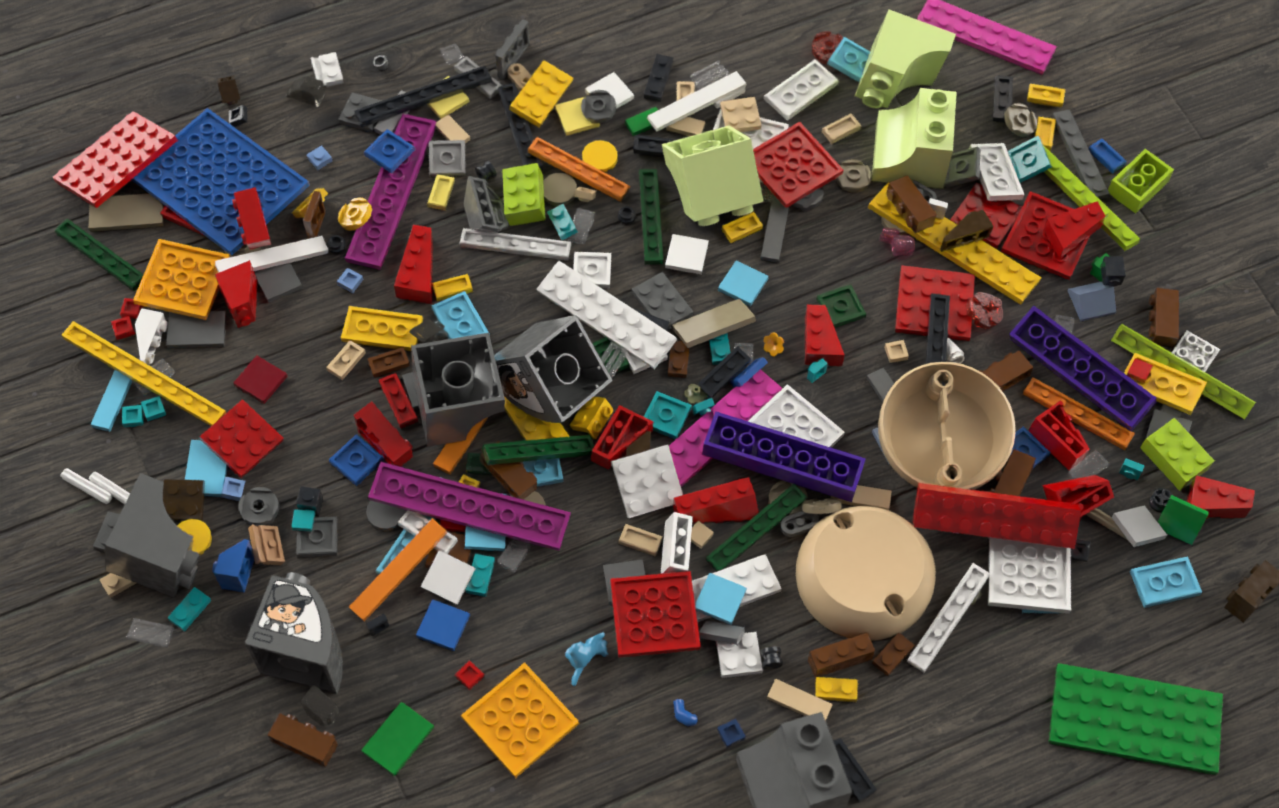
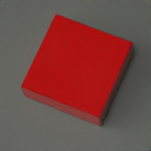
[120,298,143,319]
[111,316,135,340]
[1127,358,1153,383]
[455,660,484,690]

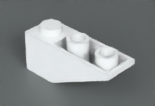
[135,309,168,365]

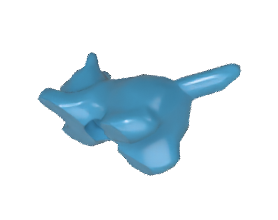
[565,632,608,686]

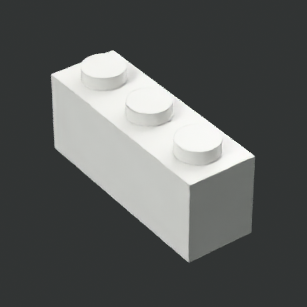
[661,512,693,574]

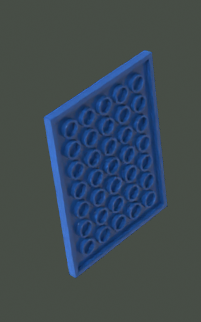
[131,108,310,256]

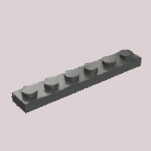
[1052,109,1109,199]

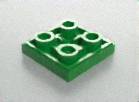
[1158,495,1209,545]

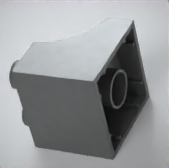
[411,332,505,447]
[105,473,200,597]
[736,712,852,808]

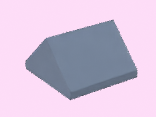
[1068,281,1116,321]

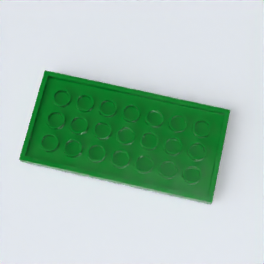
[1049,663,1223,775]

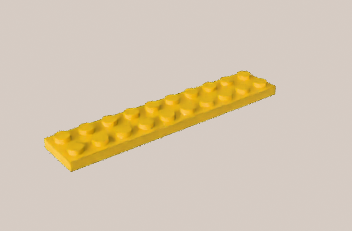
[868,182,1041,305]

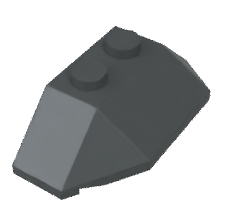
[464,176,509,232]

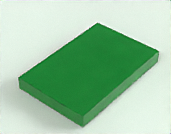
[361,702,434,777]

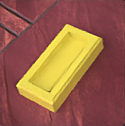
[427,174,455,210]

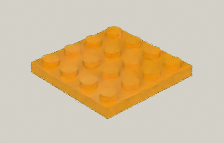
[133,239,230,320]
[461,662,579,778]

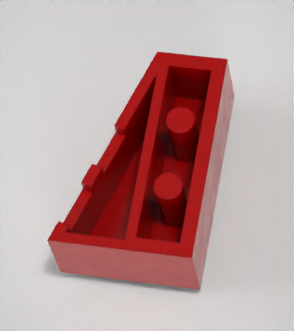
[232,187,271,250]
[1044,201,1106,259]
[805,304,845,366]
[1028,400,1090,471]
[354,401,413,467]
[591,405,654,469]
[1042,475,1114,517]
[1187,475,1255,519]

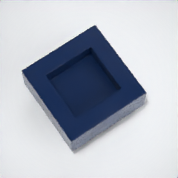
[717,719,746,748]

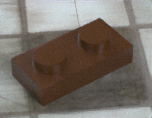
[668,340,689,378]
[368,347,410,378]
[872,632,914,676]

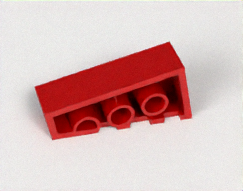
[394,224,433,304]

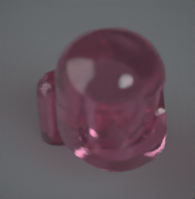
[879,228,915,256]

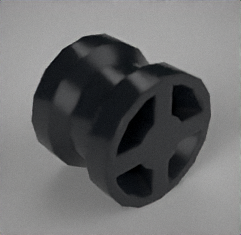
[475,161,497,181]
[1149,488,1172,512]
[761,647,783,670]

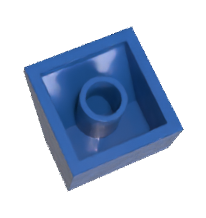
[213,539,255,592]

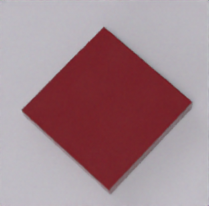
[233,355,288,404]

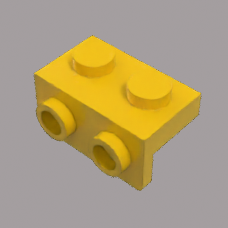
[570,396,613,439]

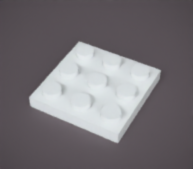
[611,445,683,518]

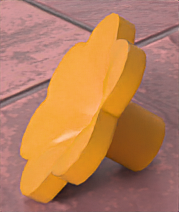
[764,332,784,356]

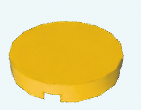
[582,141,617,173]
[338,198,372,231]
[177,519,212,555]

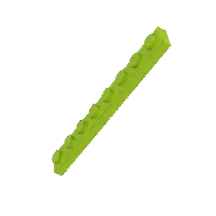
[1043,146,1140,251]
[1111,324,1256,419]

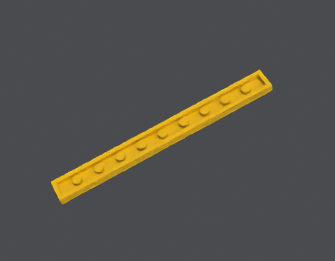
[61,321,226,426]

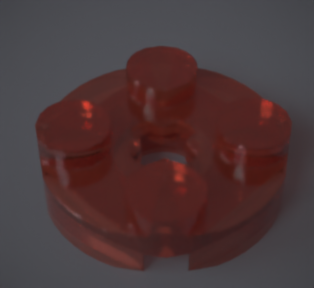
[811,31,843,64]
[966,292,1003,329]

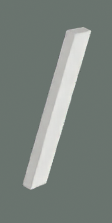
[647,71,746,132]
[460,228,571,260]
[215,236,328,273]
[907,563,990,673]

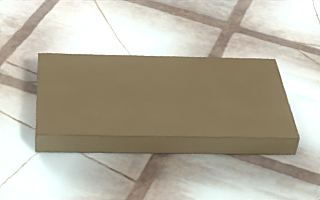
[88,194,164,232]
[672,299,756,348]

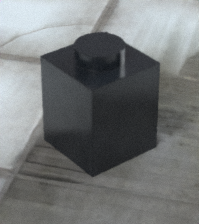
[1100,256,1126,287]
[296,486,323,517]

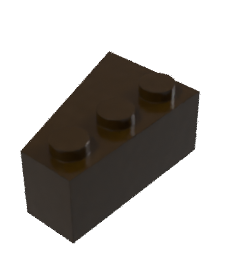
[1224,560,1279,623]

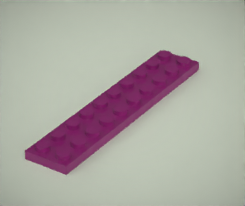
[345,114,436,270]
[368,462,571,551]

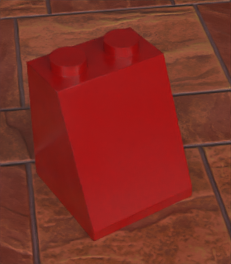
[215,260,258,328]

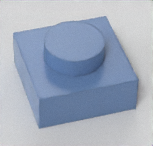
[307,146,332,170]
[337,268,363,293]
[221,477,245,501]

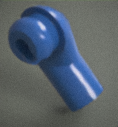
[673,699,698,726]

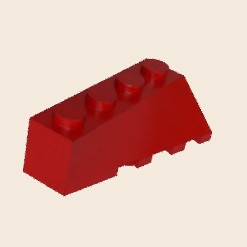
[673,477,759,524]

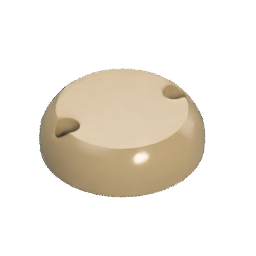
[878,362,1015,490]
[796,506,936,641]

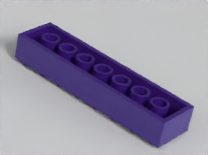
[1009,306,1156,431]
[702,411,866,502]

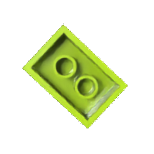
[1108,149,1174,214]
[503,163,545,226]
[1140,417,1214,491]

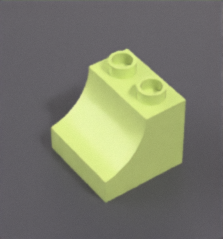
[855,10,956,108]
[872,88,956,189]
[662,126,763,226]

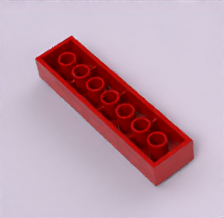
[913,483,1081,549]

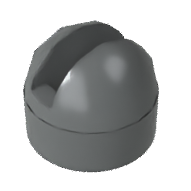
[373,55,388,71]

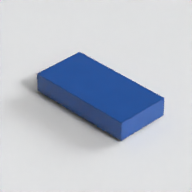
[1089,139,1127,174]
[730,357,768,388]

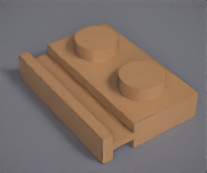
[248,525,285,565]

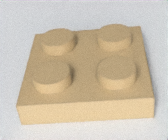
[720,97,762,132]

